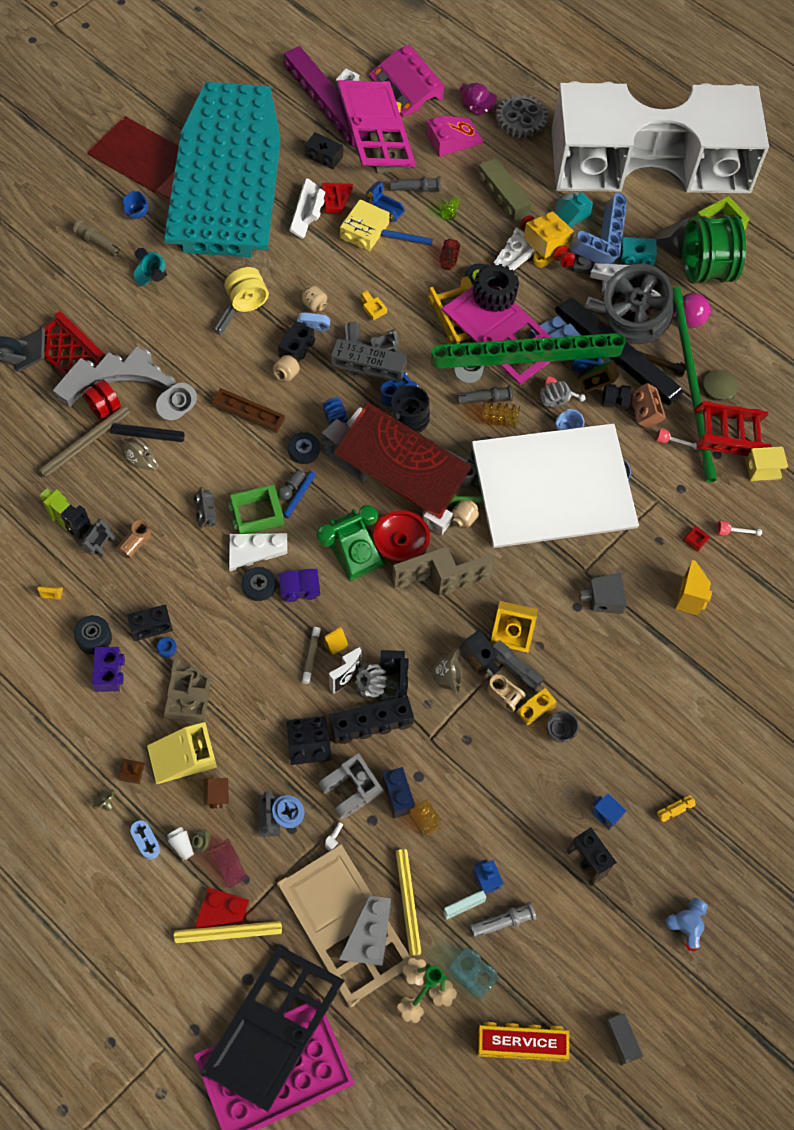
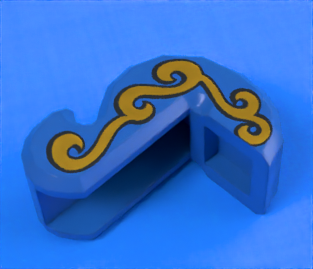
[366,181,405,222]

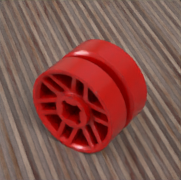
[82,379,121,420]

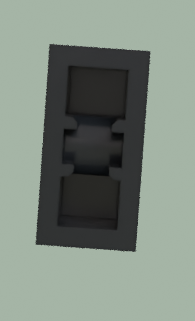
[305,132,343,169]

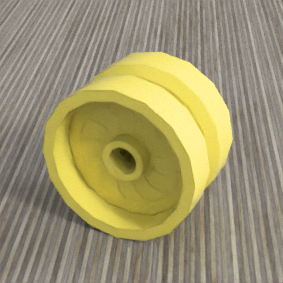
[224,267,269,312]

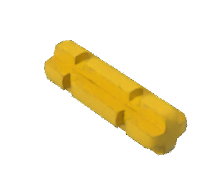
[657,795,696,822]

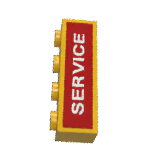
[477,1022,569,1062]

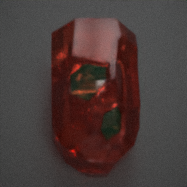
[440,239,461,270]

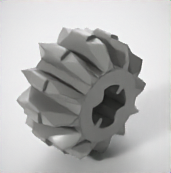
[540,381,572,409]
[355,664,387,698]

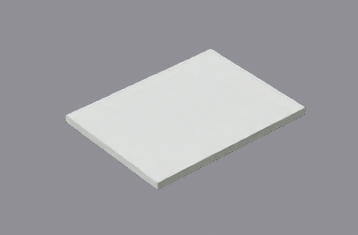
[471,424,639,548]

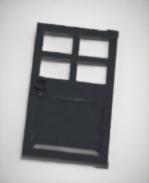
[199,944,344,1112]

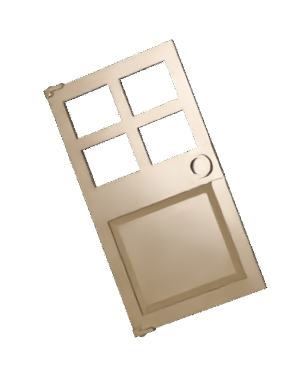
[277,844,411,1008]

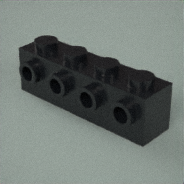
[329,696,414,744]

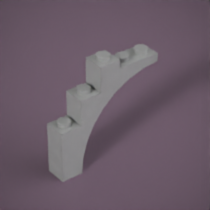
[53,346,176,407]

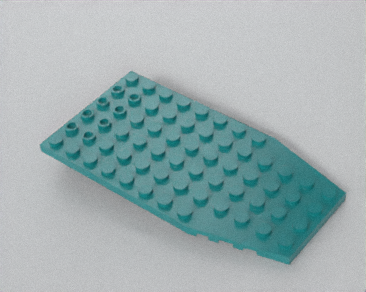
[164,82,281,258]

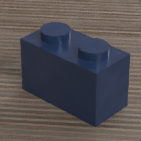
[382,767,415,818]

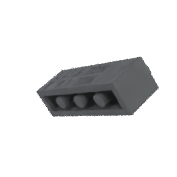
[331,339,407,382]

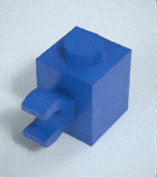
[472,859,503,894]

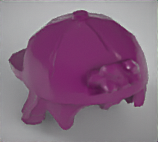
[459,83,497,115]

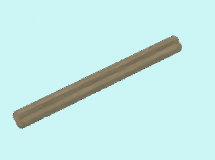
[39,405,130,477]

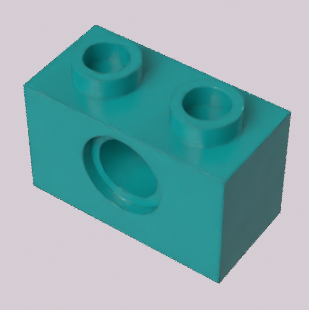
[620,237,657,266]

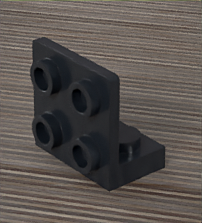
[380,650,409,698]

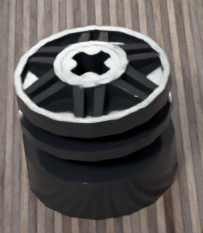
[391,385,430,433]

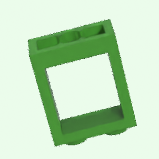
[228,485,284,534]

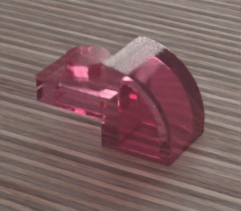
[209,839,248,888]

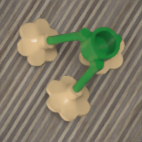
[397,958,457,1023]

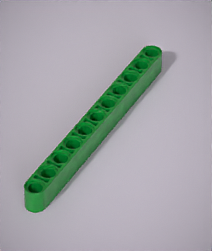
[431,333,626,369]

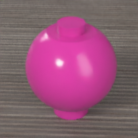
[673,293,712,328]

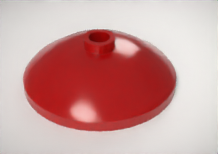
[373,510,430,563]

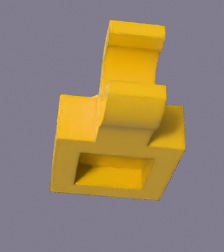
[360,290,388,321]

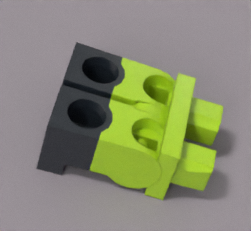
[39,488,91,540]

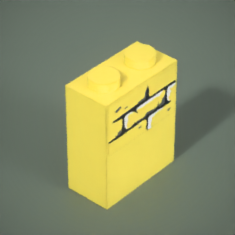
[340,200,390,251]

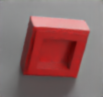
[683,526,710,552]

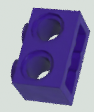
[92,647,125,692]

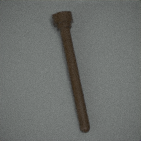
[637,350,686,377]

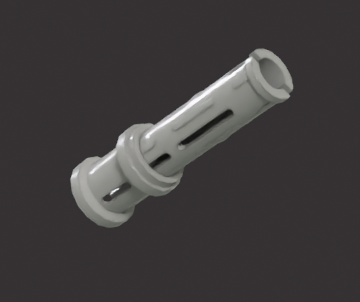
[470,901,537,938]

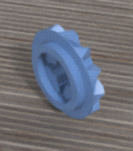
[271,795,305,829]

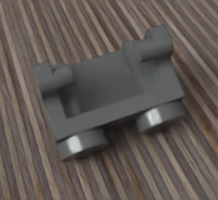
[366,329,399,352]
[79,519,115,557]

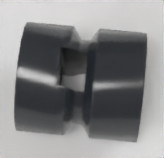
[602,384,631,410]

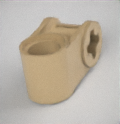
[487,675,526,712]

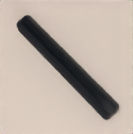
[112,423,185,442]

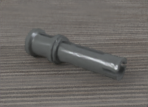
[391,176,441,192]
[457,385,513,404]

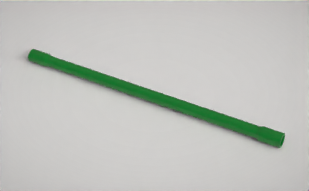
[672,287,717,483]

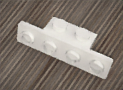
[289,178,325,239]

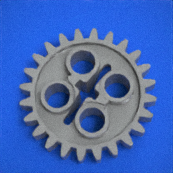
[496,94,548,139]

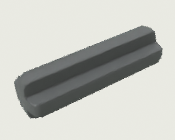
[214,304,237,335]

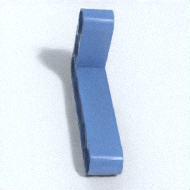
[569,193,627,264]

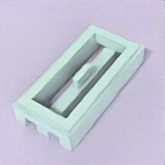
[443,890,487,920]

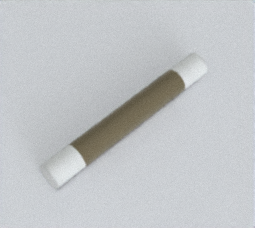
[302,627,321,684]

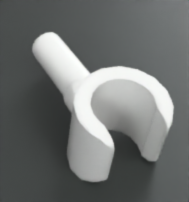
[325,822,343,851]

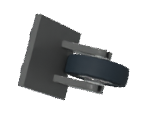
[0,328,45,372]

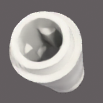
[167,827,194,861]

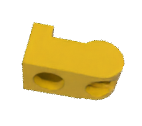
[517,688,557,725]

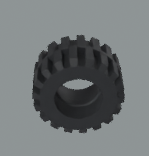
[473,263,519,312]

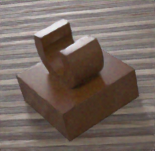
[118,759,145,784]

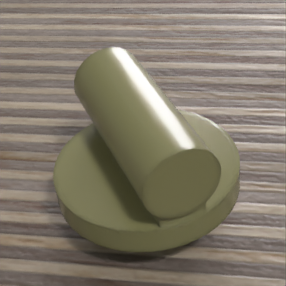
[192,831,211,854]

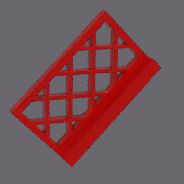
[44,310,106,376]

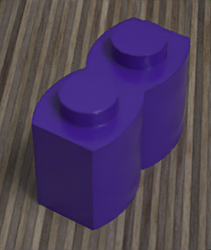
[279,569,320,602]

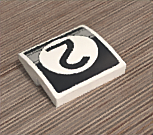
[329,647,362,694]

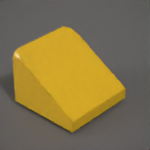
[37,585,63,600]
[324,627,348,655]

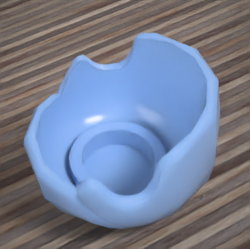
[555,409,585,431]

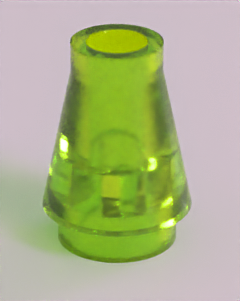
[440,197,460,220]

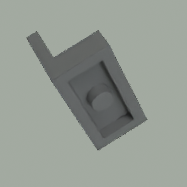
[603,1013,643,1066]

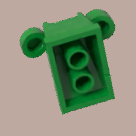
[316,505,384,581]

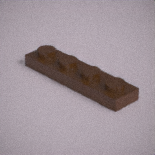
[212,388,285,433]

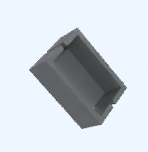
[322,419,373,484]

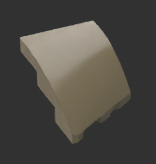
[164,658,211,723]

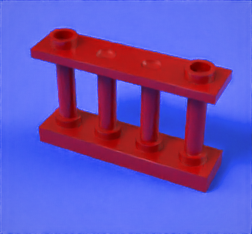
[694,401,772,456]

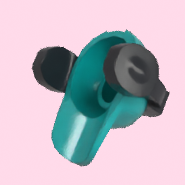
[133,248,168,287]

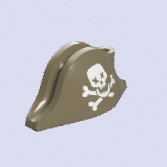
[120,436,159,471]
[432,647,462,696]

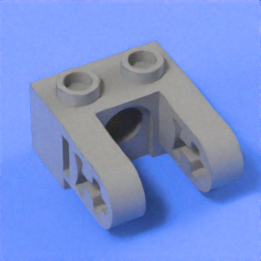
[319,753,384,819]

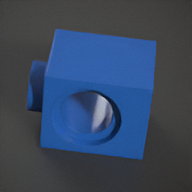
[591,793,627,830]

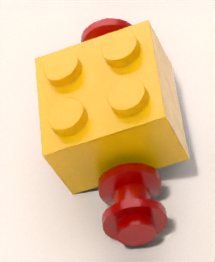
[520,211,575,268]

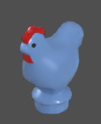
[665,898,708,952]

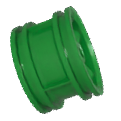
[682,215,746,284]

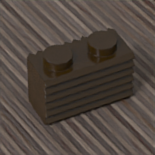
[576,360,619,394]

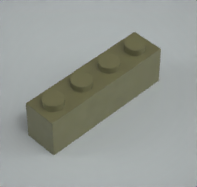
[477,158,532,221]

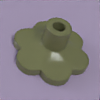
[92,789,115,811]

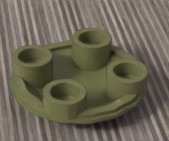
[703,370,738,400]

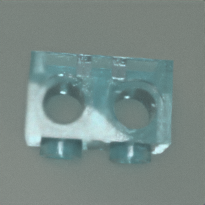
[448,948,499,1001]

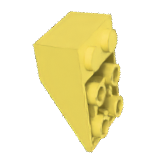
[147,722,217,784]

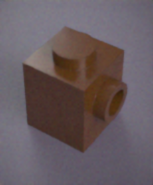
[204,778,229,809]

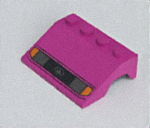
[369,44,444,117]

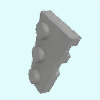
[339,896,391,966]

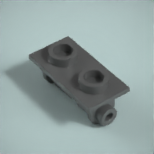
[194,487,217,529]
[258,791,280,837]

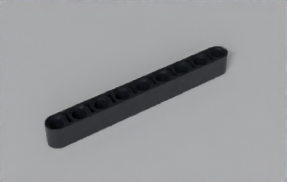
[555,296,683,405]

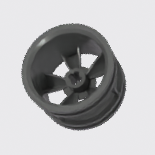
[604,264,673,344]

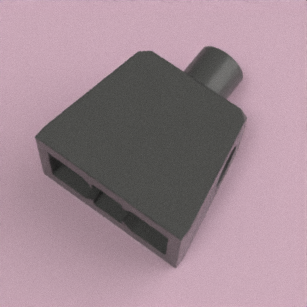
[579,573,627,614]

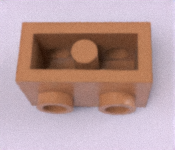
[631,383,666,429]

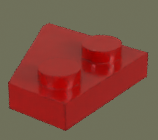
[321,183,353,214]
[194,888,250,929]

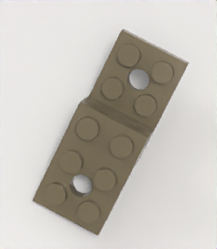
[392,547,495,595]

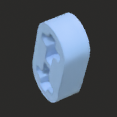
[297,313,330,331]
[130,820,160,860]

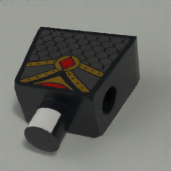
[459,629,500,677]

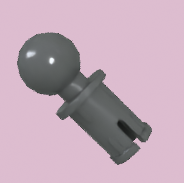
[278,469,306,500]

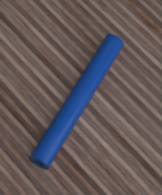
[382,229,433,245]
[283,471,316,519]

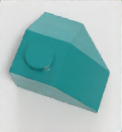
[555,192,593,227]

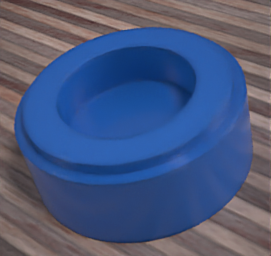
[156,637,177,658]

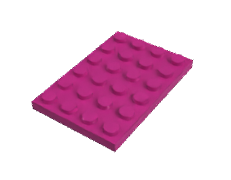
[194,998,355,1130]

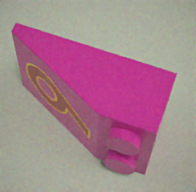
[426,116,483,157]

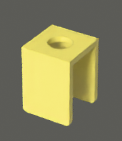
[746,447,788,481]

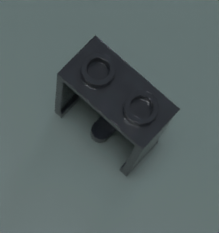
[566,827,617,886]

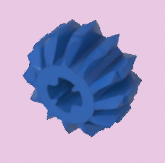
[322,397,348,425]

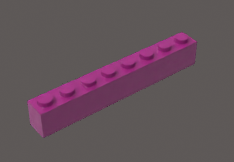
[283,46,369,147]

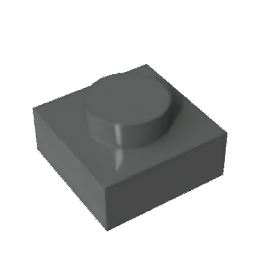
[573,254,591,274]

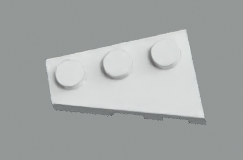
[494,227,536,270]

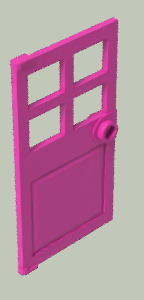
[337,80,416,168]
[442,286,564,385]

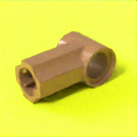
[117,520,151,559]

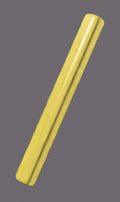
[396,849,421,956]
[174,921,282,943]

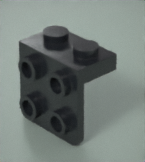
[286,716,331,765]

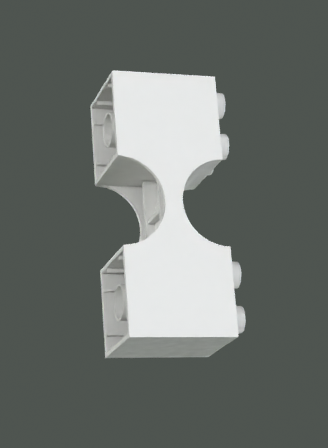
[551,81,769,193]

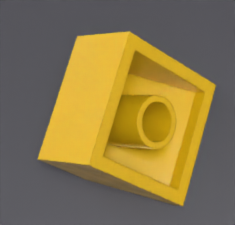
[676,560,712,616]
[490,601,538,653]

